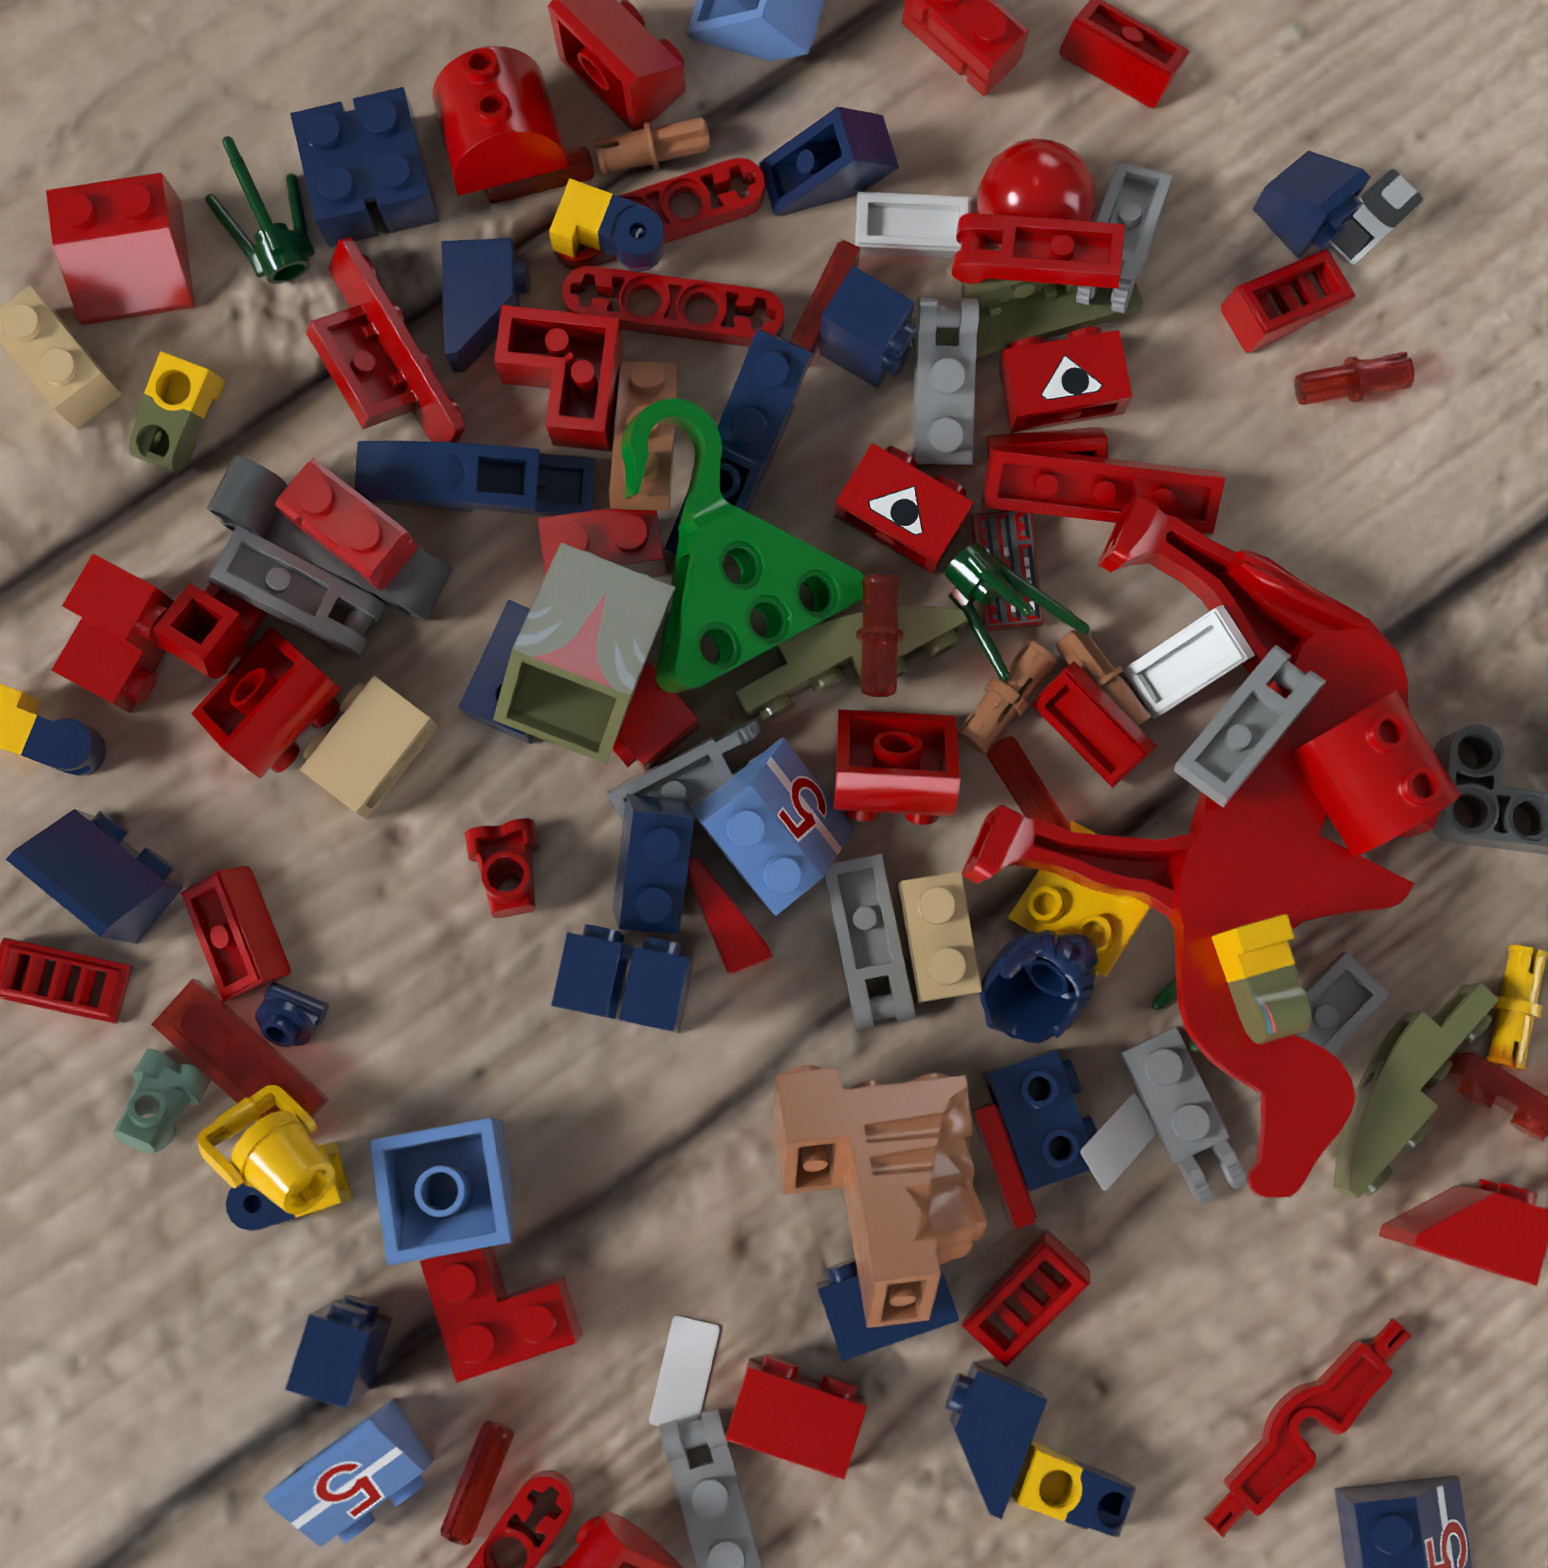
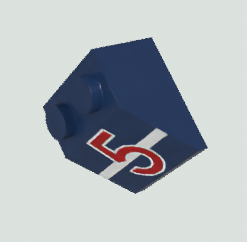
[1335,1475,1472,1568]

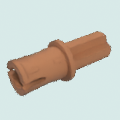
[595,118,711,176]
[1056,629,1152,726]

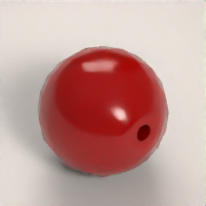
[977,138,1096,249]

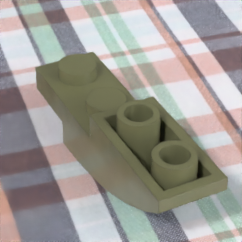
[735,606,968,722]
[1333,983,1500,1198]

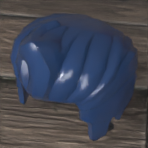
[979,930,1098,1043]

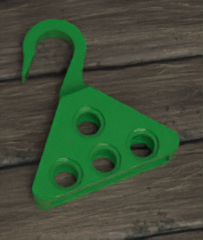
[621,398,867,693]

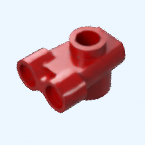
[464,818,539,918]

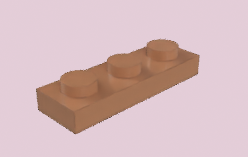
[609,361,679,511]

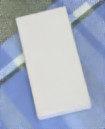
[854,192,972,258]
[1124,605,1255,719]

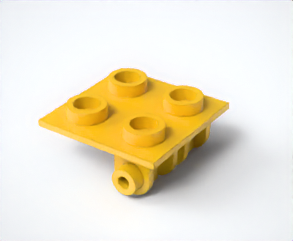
[1008,820,1151,977]

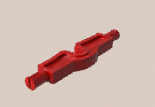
[1204,1318,1412,1538]

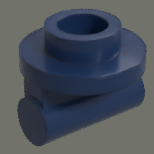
[255,982,329,1047]

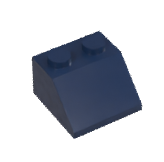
[6,809,183,944]

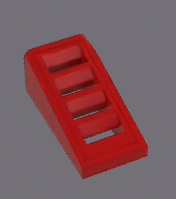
[1221,249,1356,353]
[687,857,774,976]
[0,937,133,1024]
[961,1229,1090,1367]

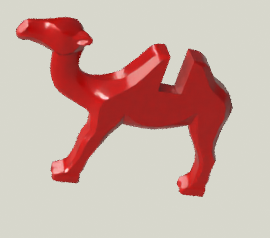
[962,494,1440,1198]

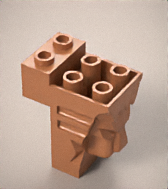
[773,1065,987,1328]

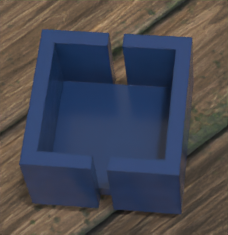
[290,87,440,248]
[551,924,694,1033]

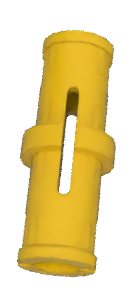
[1485,945,1548,1071]

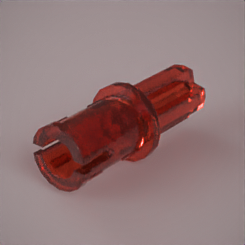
[1294,351,1415,405]
[856,574,904,698]

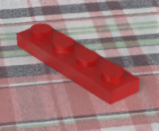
[981,444,1226,534]

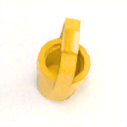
[197,1085,335,1215]

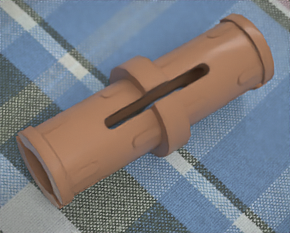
[957,640,1057,755]

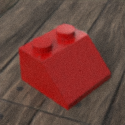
[548,0,686,131]
[46,172,195,325]
[1379,1179,1548,1286]

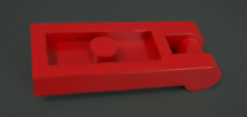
[951,213,1125,289]

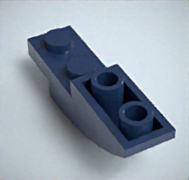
[664,328,814,563]
[354,441,596,516]

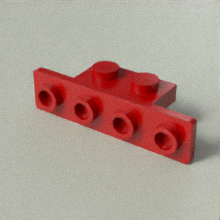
[306,237,465,443]

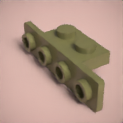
[911,278,1143,358]

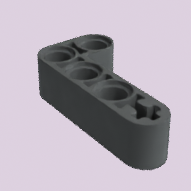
[207,455,453,622]
[1432,724,1548,855]

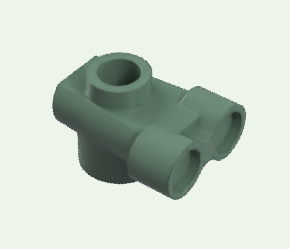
[113,1049,212,1154]

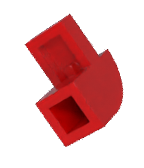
[152,583,269,679]

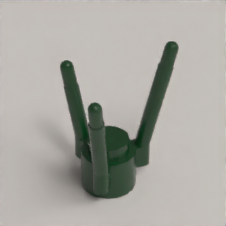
[205,136,315,284]
[945,543,1090,682]

